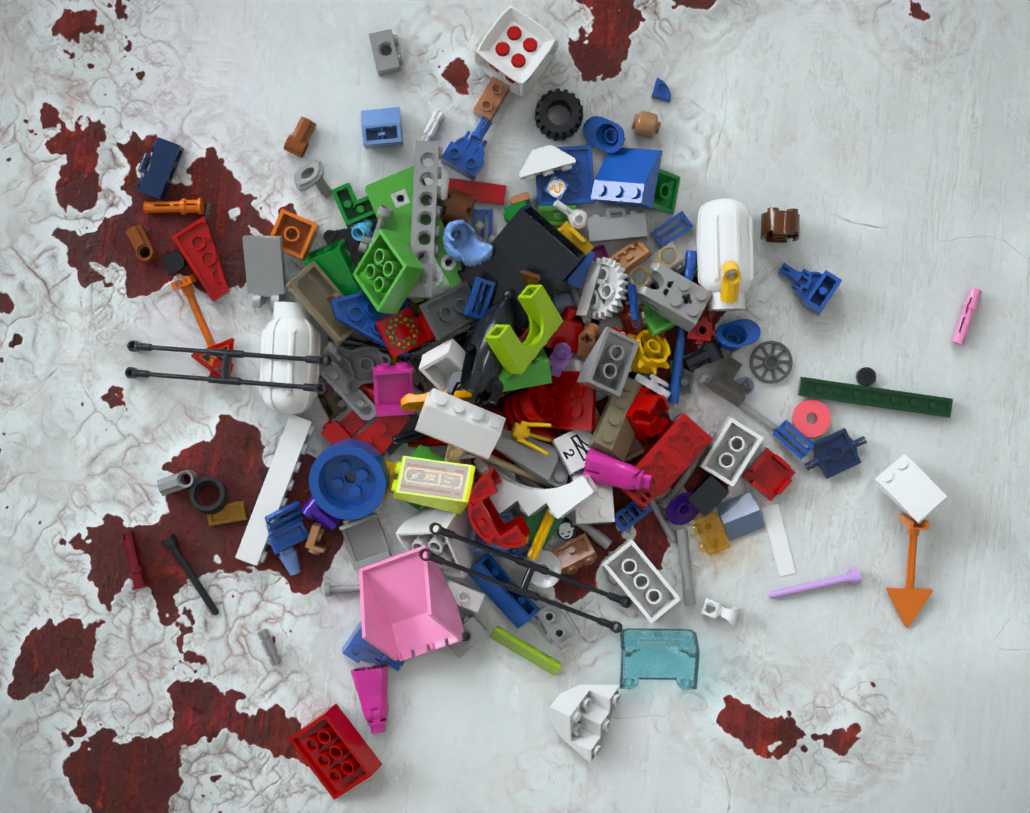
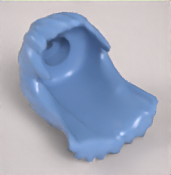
[443,220,493,267]

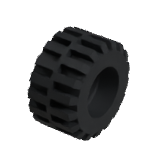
[535,88,583,141]

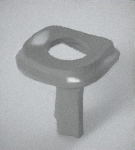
[294,160,333,199]

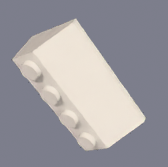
[415,388,506,460]

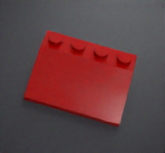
[288,703,382,800]

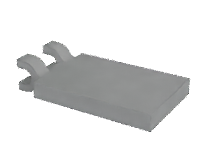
[242,235,287,309]

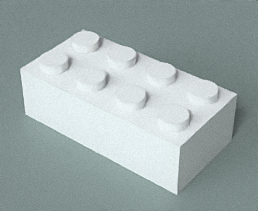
[601,538,681,624]

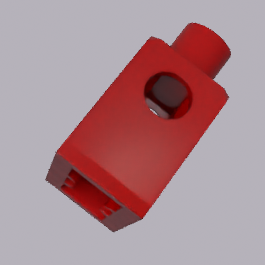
[544,306,582,354]

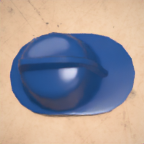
[583,116,626,153]
[716,319,761,352]

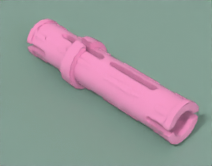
[951,287,982,345]

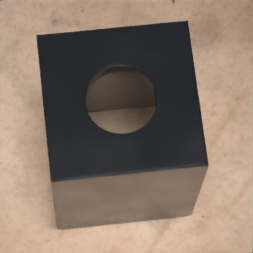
[688,474,729,516]

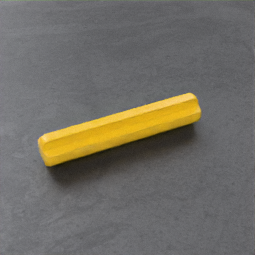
[527,506,555,560]

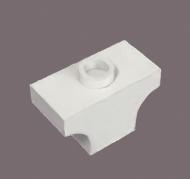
[448,580,485,613]

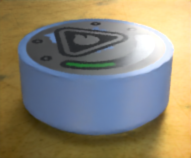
[734,376,754,395]

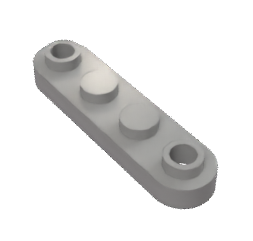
[319,359,376,420]

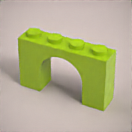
[485,285,563,375]

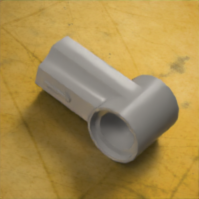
[157,470,199,496]

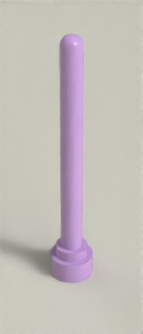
[769,568,862,599]

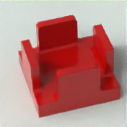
[625,386,670,441]
[741,447,796,501]

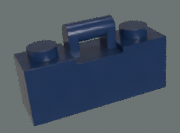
[137,137,184,201]

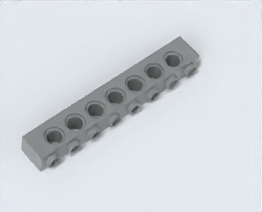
[408,140,443,300]

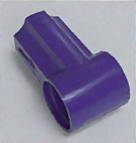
[301,496,341,532]

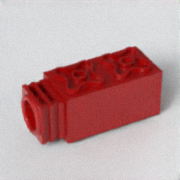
[620,413,713,509]

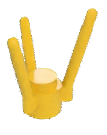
[511,421,551,456]

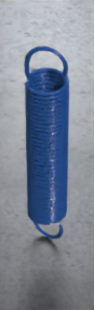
[627,278,640,328]

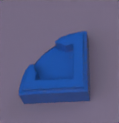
[651,78,671,103]

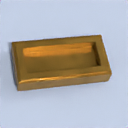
[207,500,248,526]

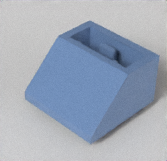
[361,107,404,149]

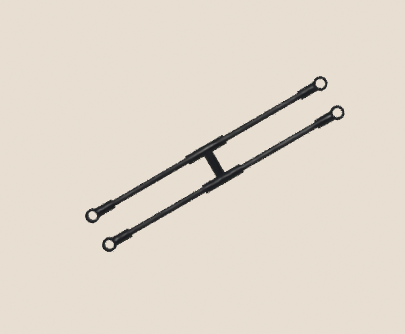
[125,340,332,395]
[419,522,632,633]

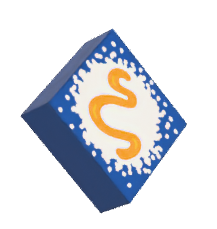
[543,174,570,201]

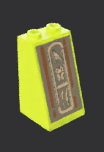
[391,456,476,514]

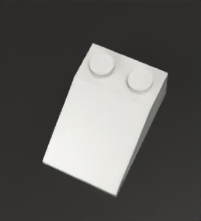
[875,455,948,524]

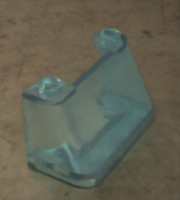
[619,628,700,690]

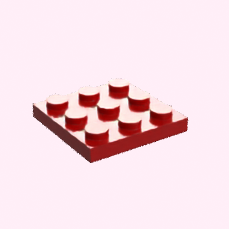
[540,371,597,431]

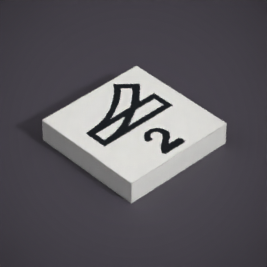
[552,430,593,475]

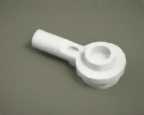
[553,199,588,229]

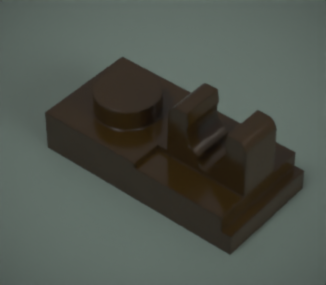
[317,380,347,420]

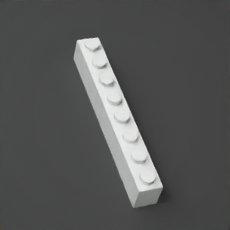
[235,414,315,566]

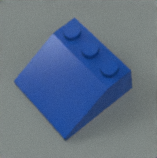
[591,148,663,208]

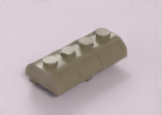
[286,261,354,346]

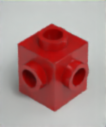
[686,317,715,345]

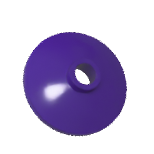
[666,492,700,525]

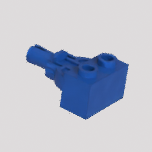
[441,117,492,181]
[778,263,842,316]
[342,621,405,671]

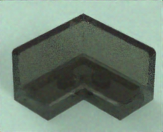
[706,350,749,407]

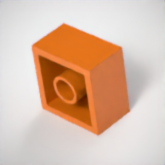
[270,209,320,261]

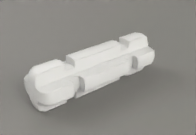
[420,110,444,141]

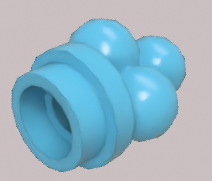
[351,219,376,241]

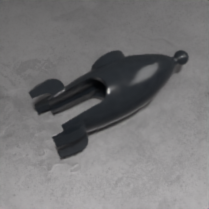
[447,290,515,405]

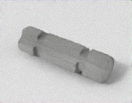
[257,629,281,666]

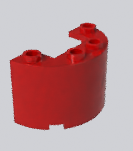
[467,465,531,548]

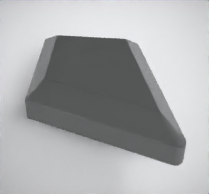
[669,360,695,394]

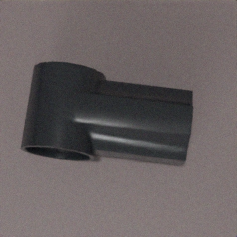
[683,340,724,371]

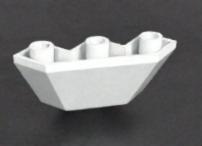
[550,685,621,762]

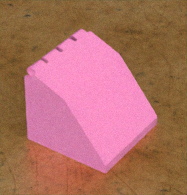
[359,545,465,662]

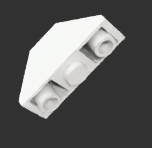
[519,145,576,182]

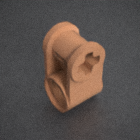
[577,323,600,359]

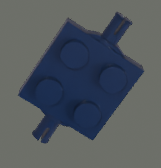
[804,428,867,479]

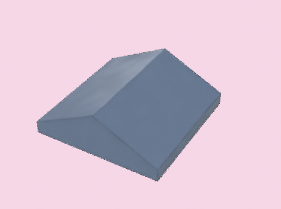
[716,491,765,541]

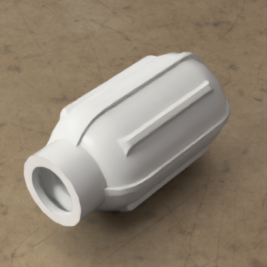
[696,199,754,311]
[259,302,321,414]

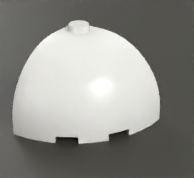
[395,507,474,578]

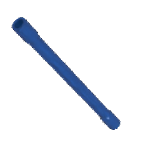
[667,250,697,404]

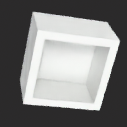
[419,338,466,392]

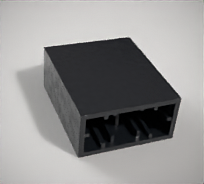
[462,204,586,330]

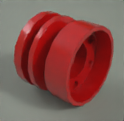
[504,385,556,428]

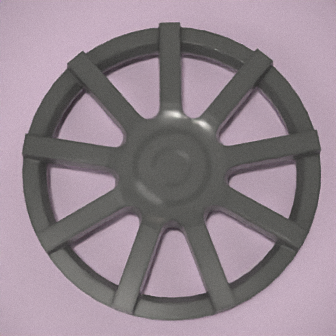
[750,341,793,384]

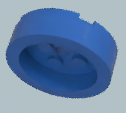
[309,439,390,520]

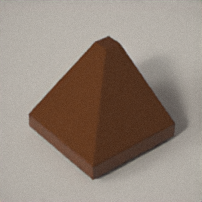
[520,270,541,285]

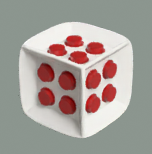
[475,6,558,97]

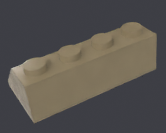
[588,377,642,462]

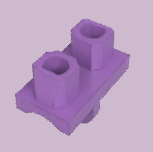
[548,342,574,377]

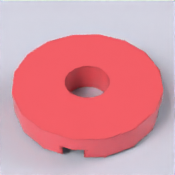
[792,399,831,437]

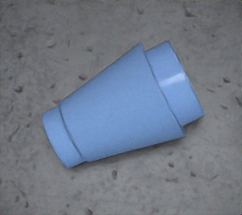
[278,546,301,575]

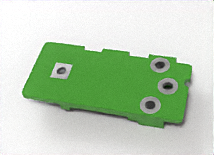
[365,166,462,304]

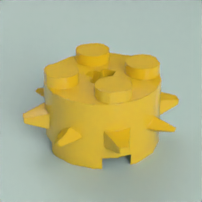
[627,328,671,375]

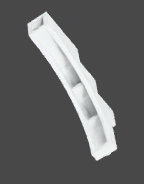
[473,458,600,519]

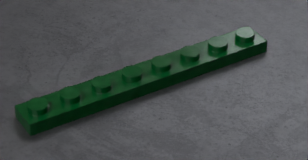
[797,377,953,418]

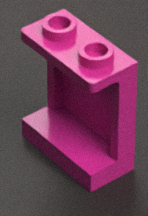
[372,362,415,417]

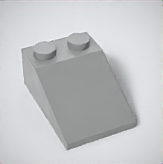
[577,327,640,397]

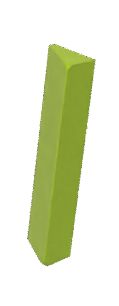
[490,625,562,675]

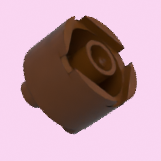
[440,188,476,227]
[760,207,800,243]

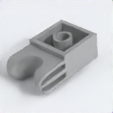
[637,262,712,332]

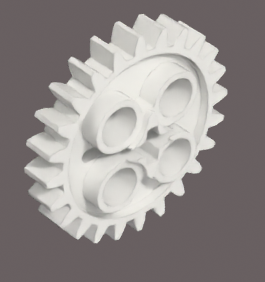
[577,257,629,320]

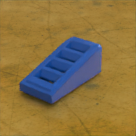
[565,251,595,288]
[614,501,653,533]

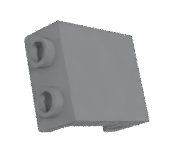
[339,513,392,571]

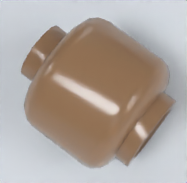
[632,111,661,138]

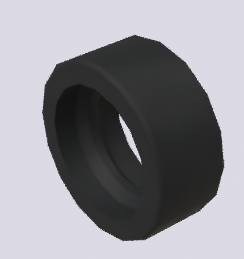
[189,476,228,515]

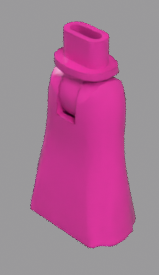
[583,447,652,490]
[351,664,389,733]

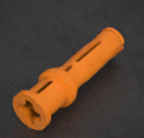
[143,198,204,215]

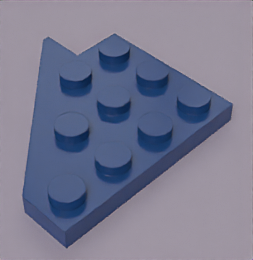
[330,291,413,358]

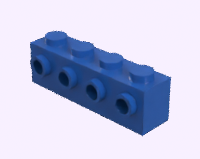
[468,553,540,629]

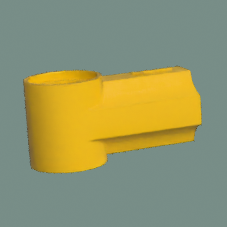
[720,260,741,303]

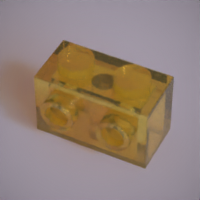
[692,511,731,556]

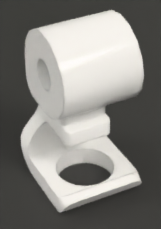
[701,598,740,625]

